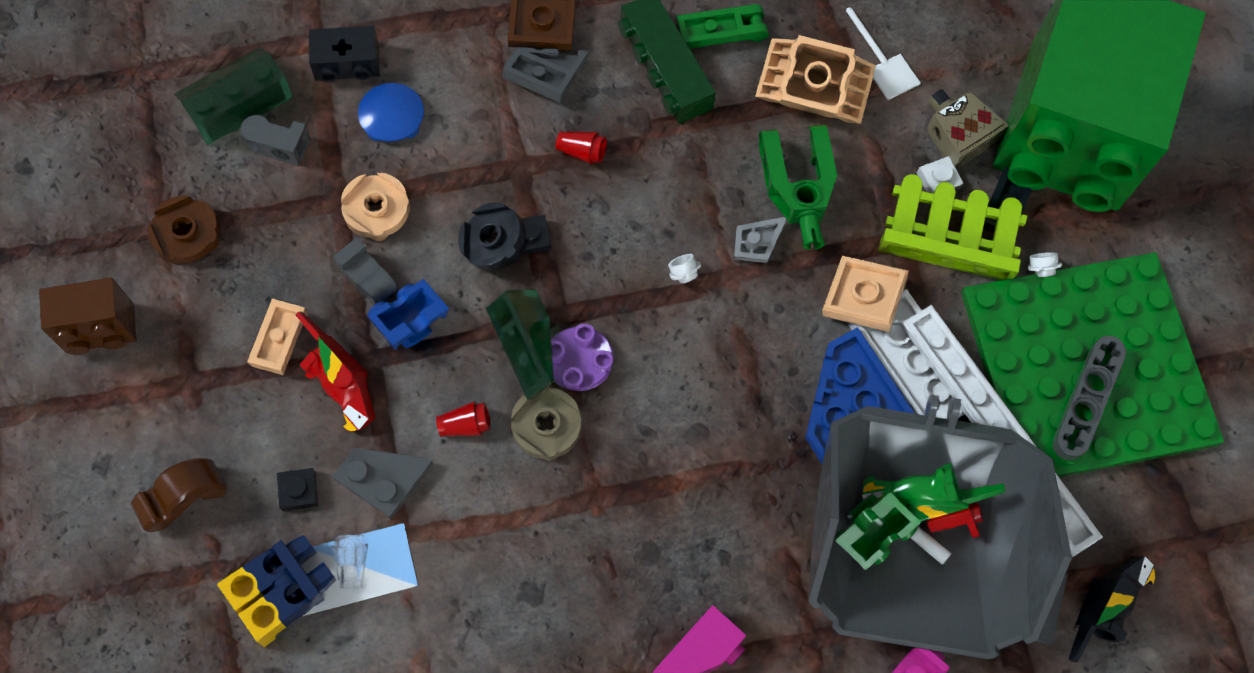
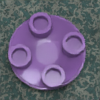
[544,324,614,391]

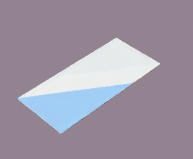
[301,523,418,616]

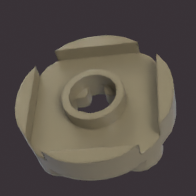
[511,388,582,461]

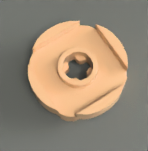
[341,173,410,241]

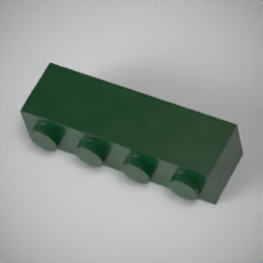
[618,0,716,124]

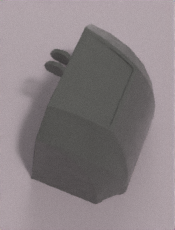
[809,394,1072,660]

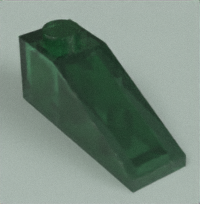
[486,289,554,400]

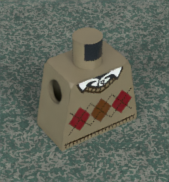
[927,89,1009,169]

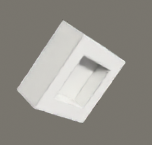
[917,156,964,194]

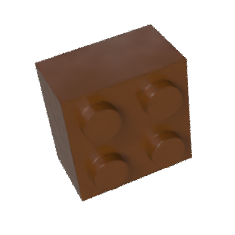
[39,277,137,355]

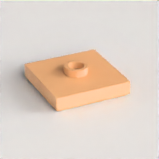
[822,256,908,332]

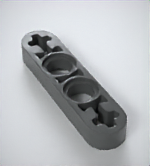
[1052,336,1126,461]

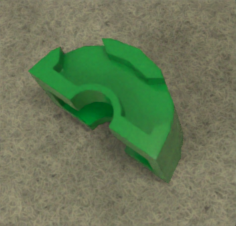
[835,489,921,570]

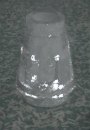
[331,535,369,588]

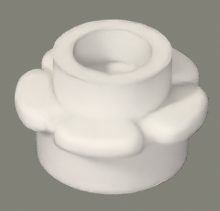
[1028,252,1062,277]
[668,254,701,283]

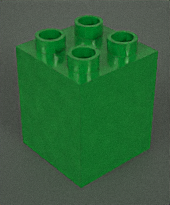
[991,0,1206,212]

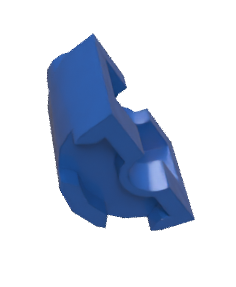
[367,279,449,350]

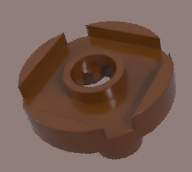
[147,196,220,265]

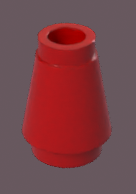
[556,131,607,165]
[436,401,491,437]

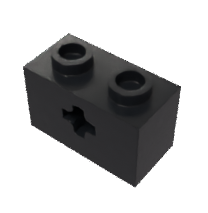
[309,25,380,82]

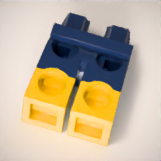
[217,535,336,648]

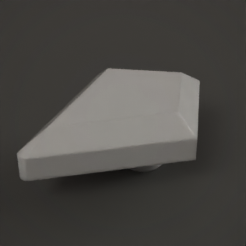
[734,217,786,263]

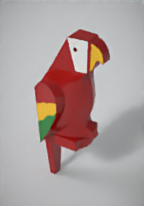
[295,311,376,432]

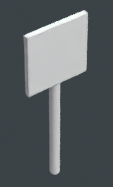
[846,7,921,100]

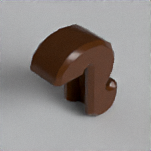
[131,458,227,532]

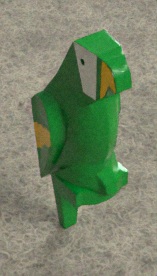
[862,463,1006,522]

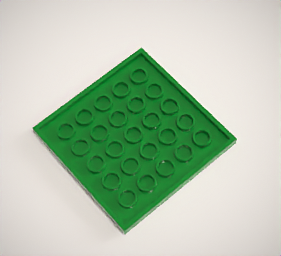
[961,252,1224,478]

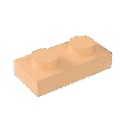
[247,299,308,375]

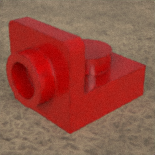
[927,488,984,538]

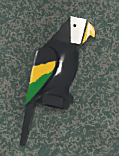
[1069,556,1156,663]

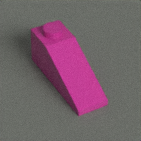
[652,605,746,673]

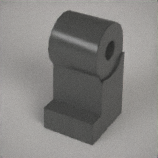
[241,115,311,166]
[333,237,399,305]

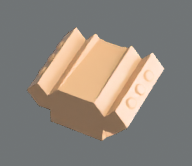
[755,35,876,124]

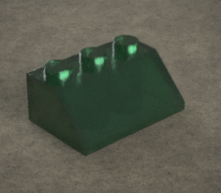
[174,47,293,145]

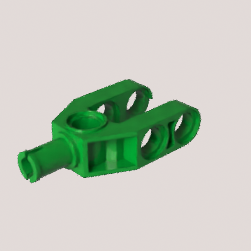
[759,124,837,250]

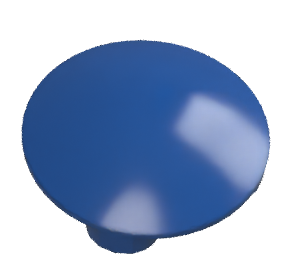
[358,83,424,142]

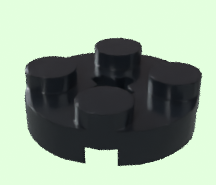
[458,203,526,271]

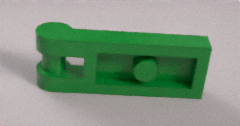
[676,4,769,49]

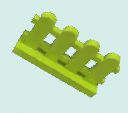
[878,174,1027,280]

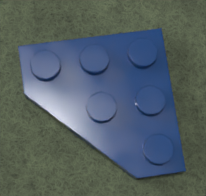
[805,327,915,464]

